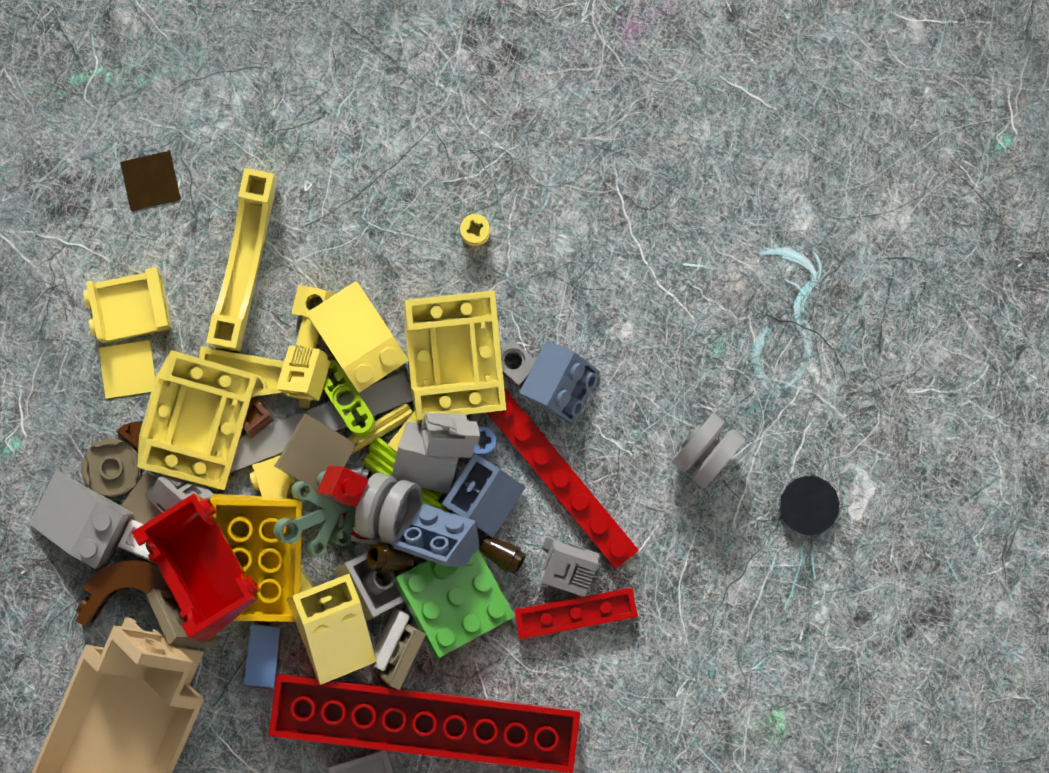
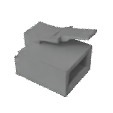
[421,413,480,458]
[145,475,213,513]
[540,536,600,597]

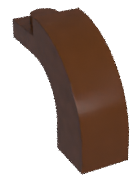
[75,560,171,627]

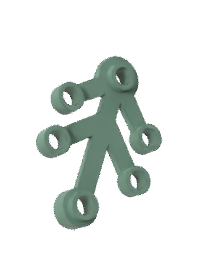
[273,471,356,557]

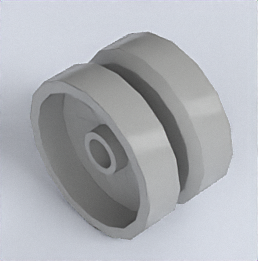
[671,412,746,489]
[355,472,423,546]

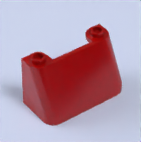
[131,493,260,643]

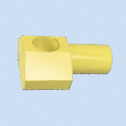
[291,285,336,349]

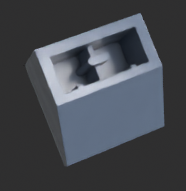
[519,340,600,424]
[442,453,526,538]
[393,503,479,566]

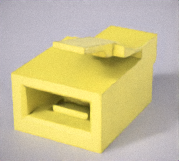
[276,346,331,409]

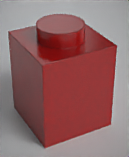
[316,465,369,507]

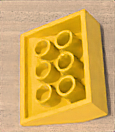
[210,494,303,622]

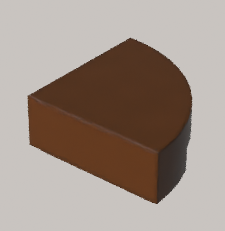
[243,396,274,438]
[116,421,143,450]

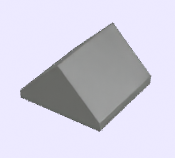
[392,421,459,494]

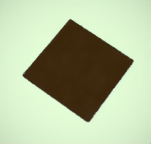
[120,151,181,211]

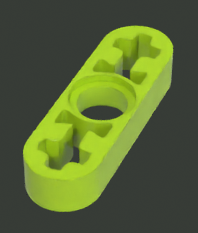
[323,360,375,437]

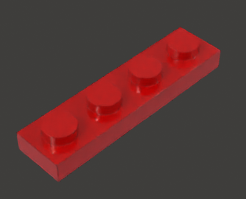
[514,587,638,639]

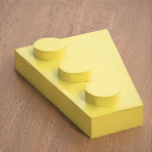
[199,346,284,397]

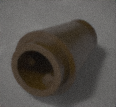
[480,536,526,575]
[367,542,414,573]

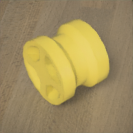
[460,214,490,247]

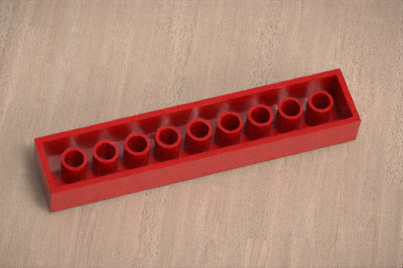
[268,673,580,773]

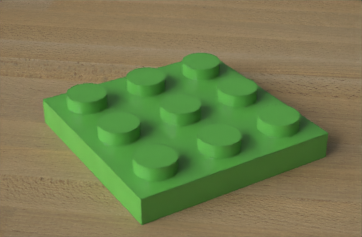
[393,549,515,660]

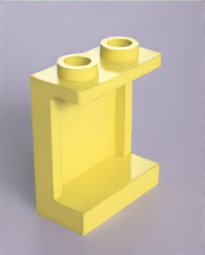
[83,267,173,343]

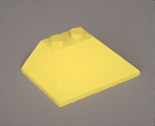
[404,290,506,420]
[137,350,257,490]

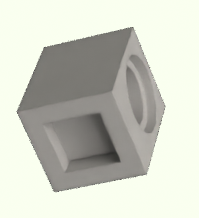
[500,339,536,388]

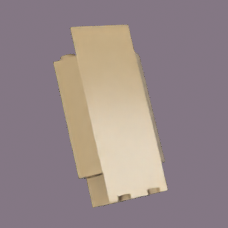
[31,617,204,773]

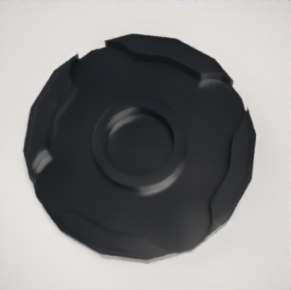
[779,476,840,535]

